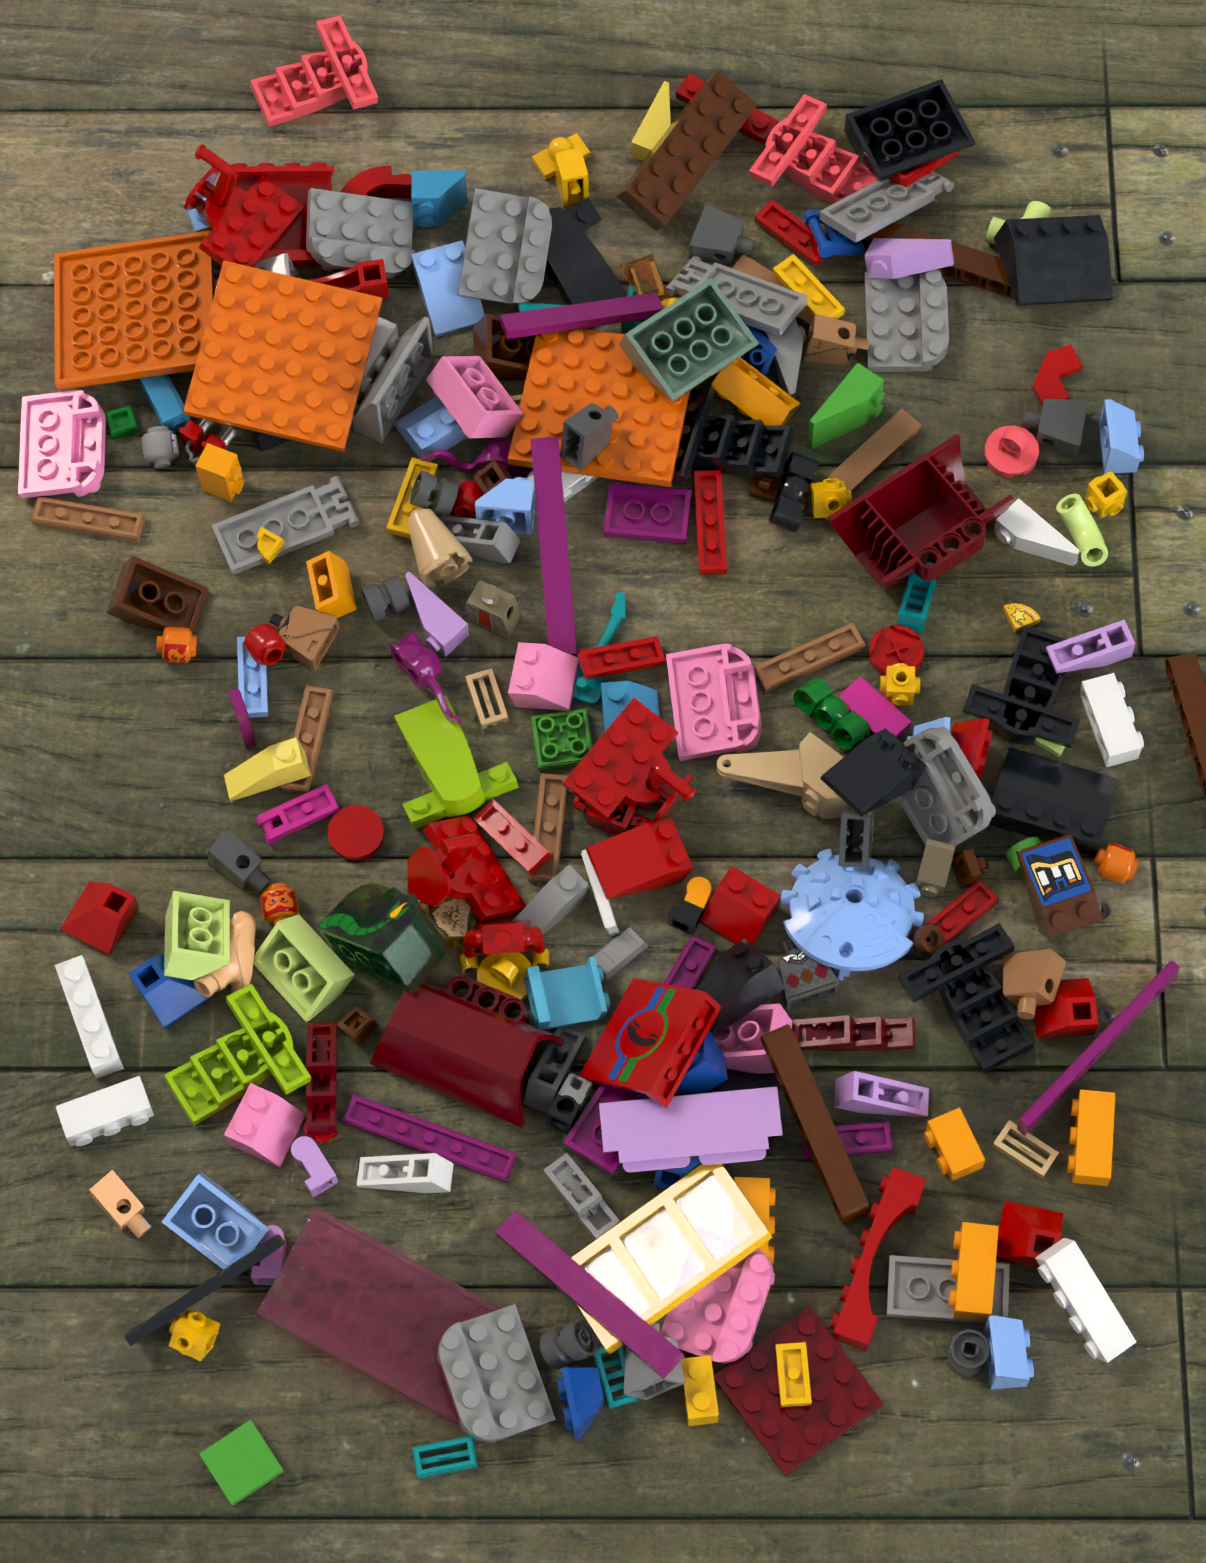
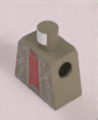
[462,581,522,639]

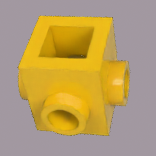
[1085,471,1127,519]
[811,478,852,520]
[880,663,920,706]
[169,1308,220,1361]

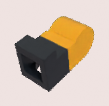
[667,876,712,935]

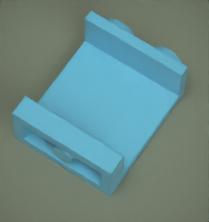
[523,956,610,1030]

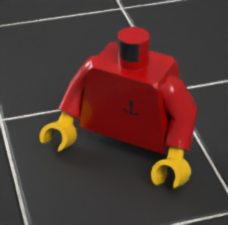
[460,920,550,973]

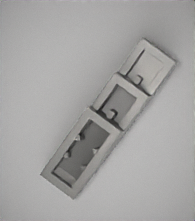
[543,1153,641,1269]

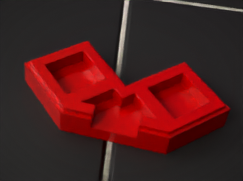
[1032,344,1082,407]

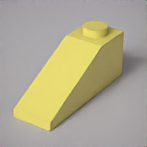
[631,81,671,161]
[224,738,311,802]

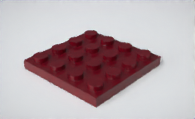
[713,1306,883,1476]

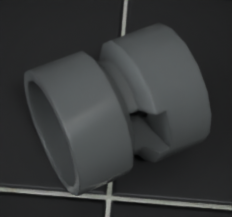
[410,471,459,516]
[361,575,411,622]
[540,1318,597,1370]
[947,1329,990,1377]

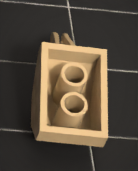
[717,732,849,819]

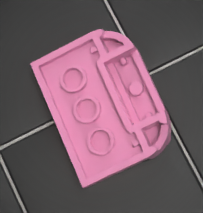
[18,390,106,499]
[666,644,762,761]
[660,1226,775,1363]

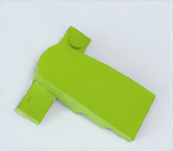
[394,695,519,830]
[164,983,311,1126]

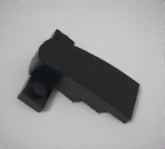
[545,197,627,305]
[672,384,794,482]
[962,626,1080,748]
[899,923,1034,1074]

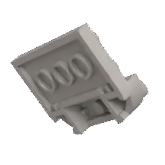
[306,188,415,279]
[458,188,552,305]
[864,269,949,372]
[897,727,996,846]
[437,1304,556,1443]

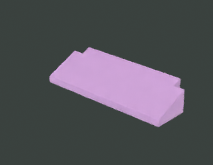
[599,1086,783,1172]

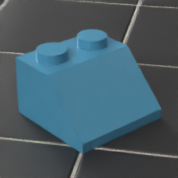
[411,170,468,228]
[601,681,660,733]

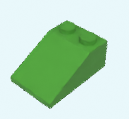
[807,363,885,449]

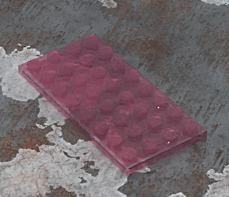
[256,1207,527,1426]

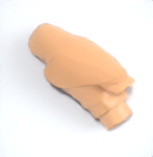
[194,911,256,998]

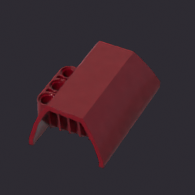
[828,434,1014,591]
[370,975,565,1129]

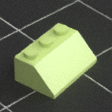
[164,891,230,980]
[253,914,355,1022]

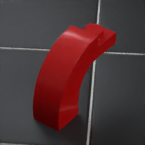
[340,166,412,199]

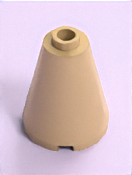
[407,507,473,587]

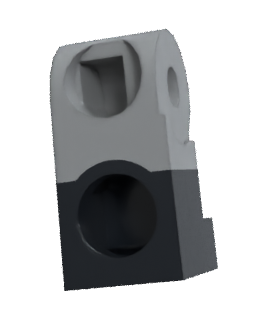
[546,1073,593,1134]

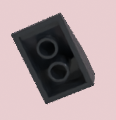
[820,728,926,816]
[696,939,785,1037]

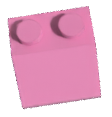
[508,642,579,711]
[224,1083,306,1168]

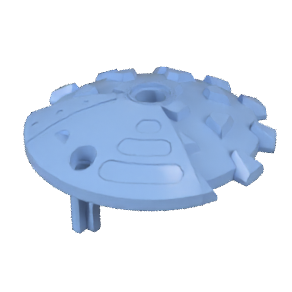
[780,848,924,981]

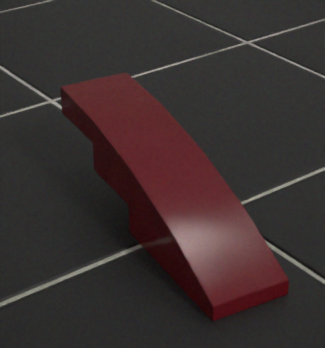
[793,1015,916,1051]
[306,1022,337,1134]

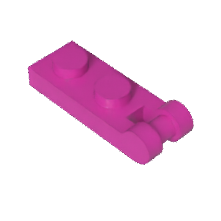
[255,784,339,845]

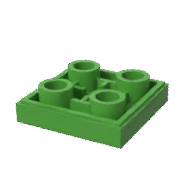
[531,709,592,771]
[199,1420,284,1506]

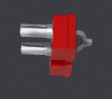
[179,419,237,464]

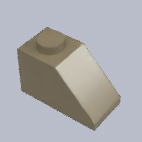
[916,839,956,898]

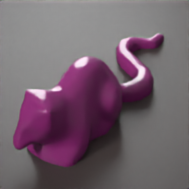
[420,439,533,478]
[390,632,461,725]

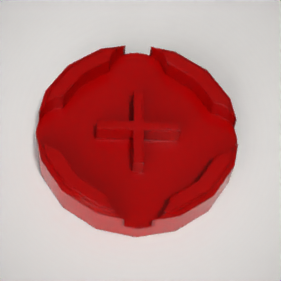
[868,625,925,676]
[327,805,385,861]

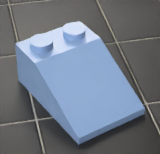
[411,240,485,338]
[162,1172,270,1269]

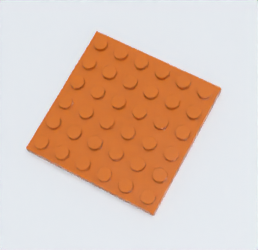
[54,230,215,390]
[183,260,382,452]
[508,329,690,487]

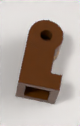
[473,460,514,494]

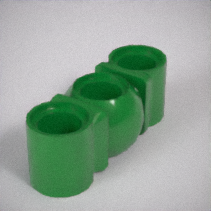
[793,678,870,750]

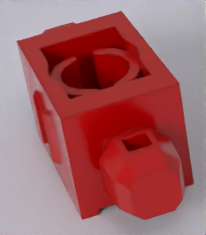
[573,796,651,835]

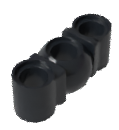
[769,451,819,533]

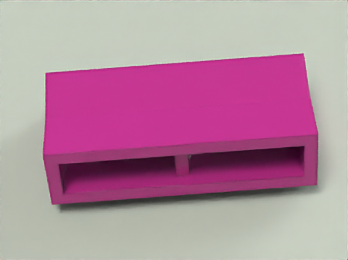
[839,676,912,739]

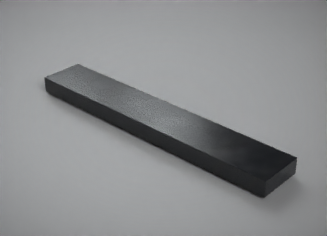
[125,1234,285,1346]

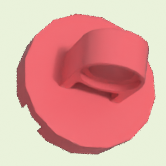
[984,425,1039,479]

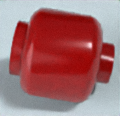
[452,481,484,519]
[244,624,286,665]

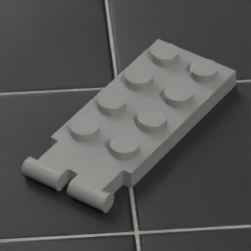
[820,171,954,242]
[664,255,807,337]
[211,476,360,575]

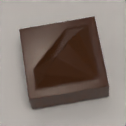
[336,1005,378,1045]

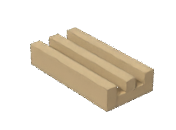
[465,668,509,729]
[992,1120,1059,1179]

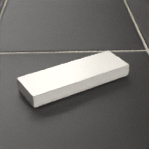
[581,849,620,937]

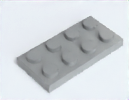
[886,1255,1010,1324]

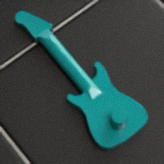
[572,592,625,705]

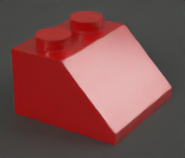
[700,866,781,945]

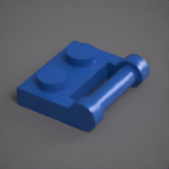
[803,209,865,258]

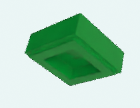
[104,405,139,439]

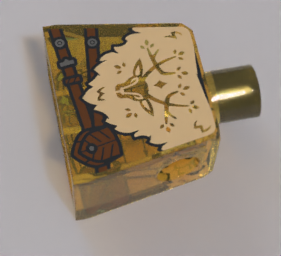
[420,897,489,948]

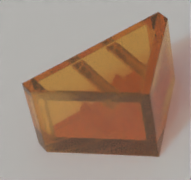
[620,254,665,296]

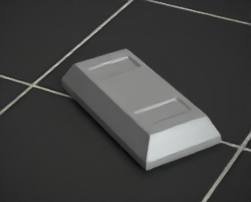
[587,925,649,982]

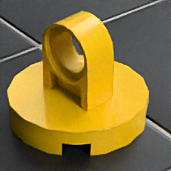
[477,953,532,1004]

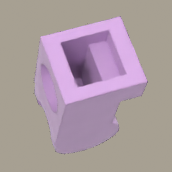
[291,1136,338,1198]
[251,1225,287,1285]

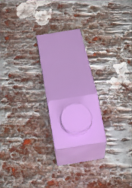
[865,238,954,279]
[405,572,469,657]
[1046,619,1135,673]
[834,1071,929,1118]

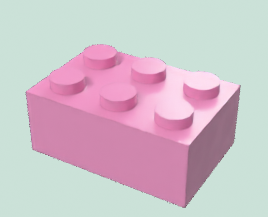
[426,356,523,438]

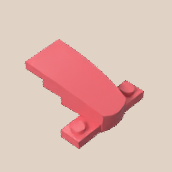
[250,15,378,127]
[749,94,877,205]

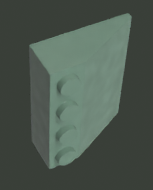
[619,277,759,402]

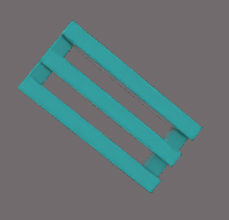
[412,1436,478,1479]

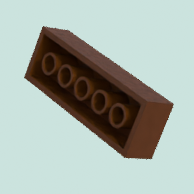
[616,70,758,231]

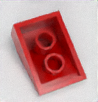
[586,818,693,900]

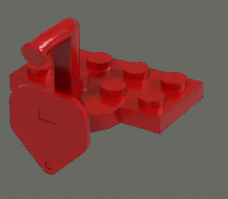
[183,144,305,267]
[563,698,697,821]
[407,815,526,923]

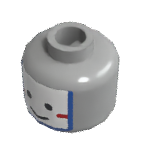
[141,426,179,468]

